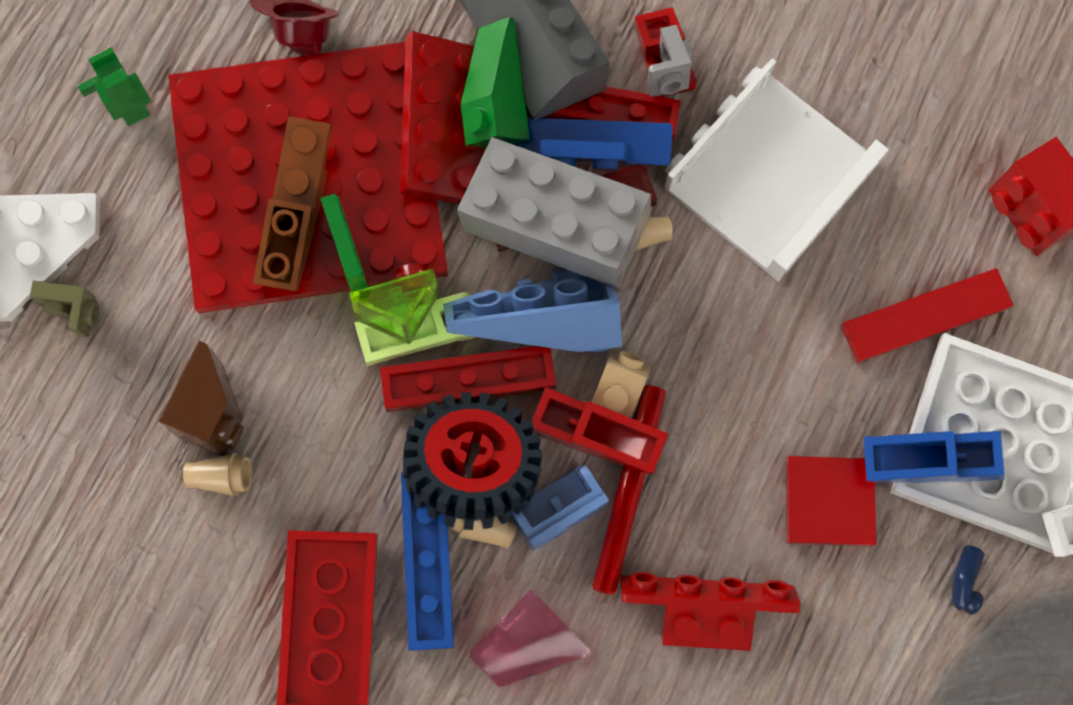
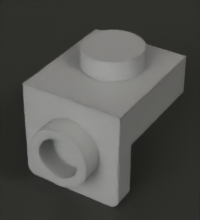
[647,25,693,97]

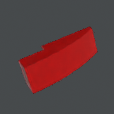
[531,387,669,475]

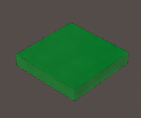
[320,194,371,303]

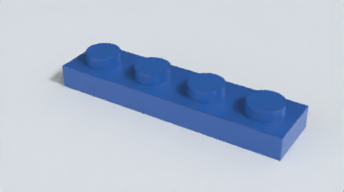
[401,472,454,651]

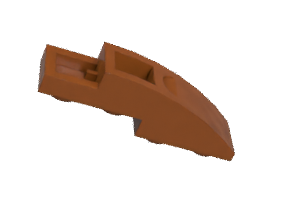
[253,116,333,292]

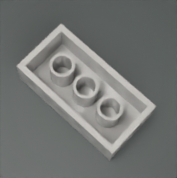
[457,137,651,289]

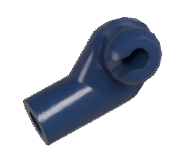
[951,546,985,615]

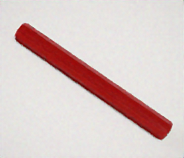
[592,385,666,595]

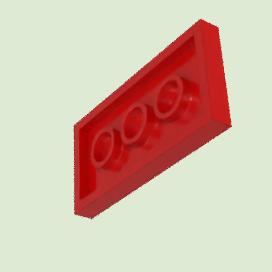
[400,31,484,204]
[276,530,378,705]

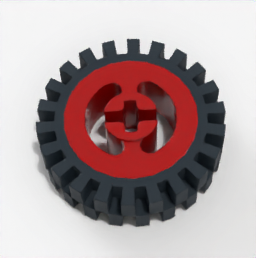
[403,392,542,530]

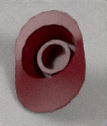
[250,0,339,56]

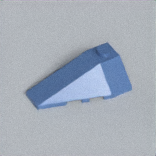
[443,268,622,353]

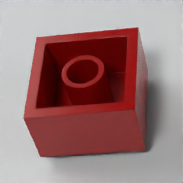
[988,136,1073,257]

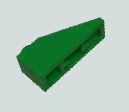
[461,17,530,148]

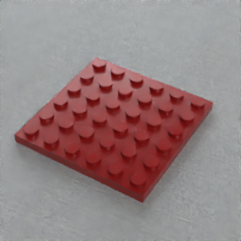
[168,42,448,314]

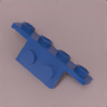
[515,118,673,170]

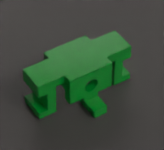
[77,47,152,126]

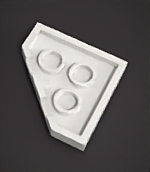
[0,193,101,321]

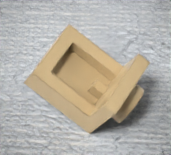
[592,351,651,418]

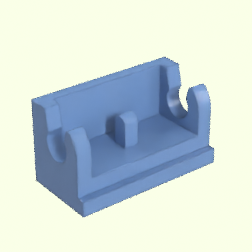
[511,465,609,551]

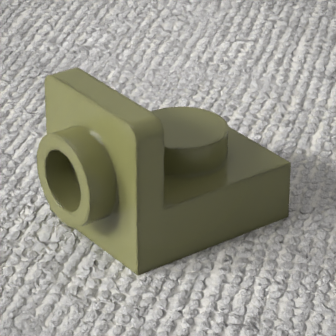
[30,280,99,337]

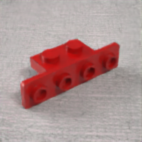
[620,572,801,651]

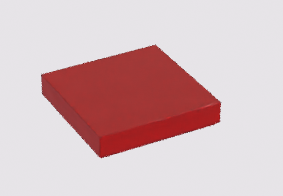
[786,456,876,547]

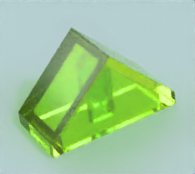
[349,269,439,345]

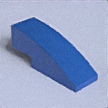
[864,431,1005,483]

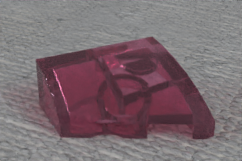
[468,590,591,688]

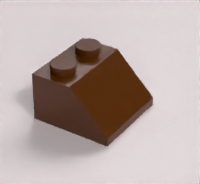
[159,341,244,456]

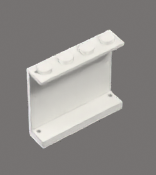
[664,58,889,282]

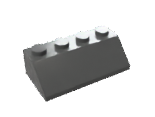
[460,0,610,121]

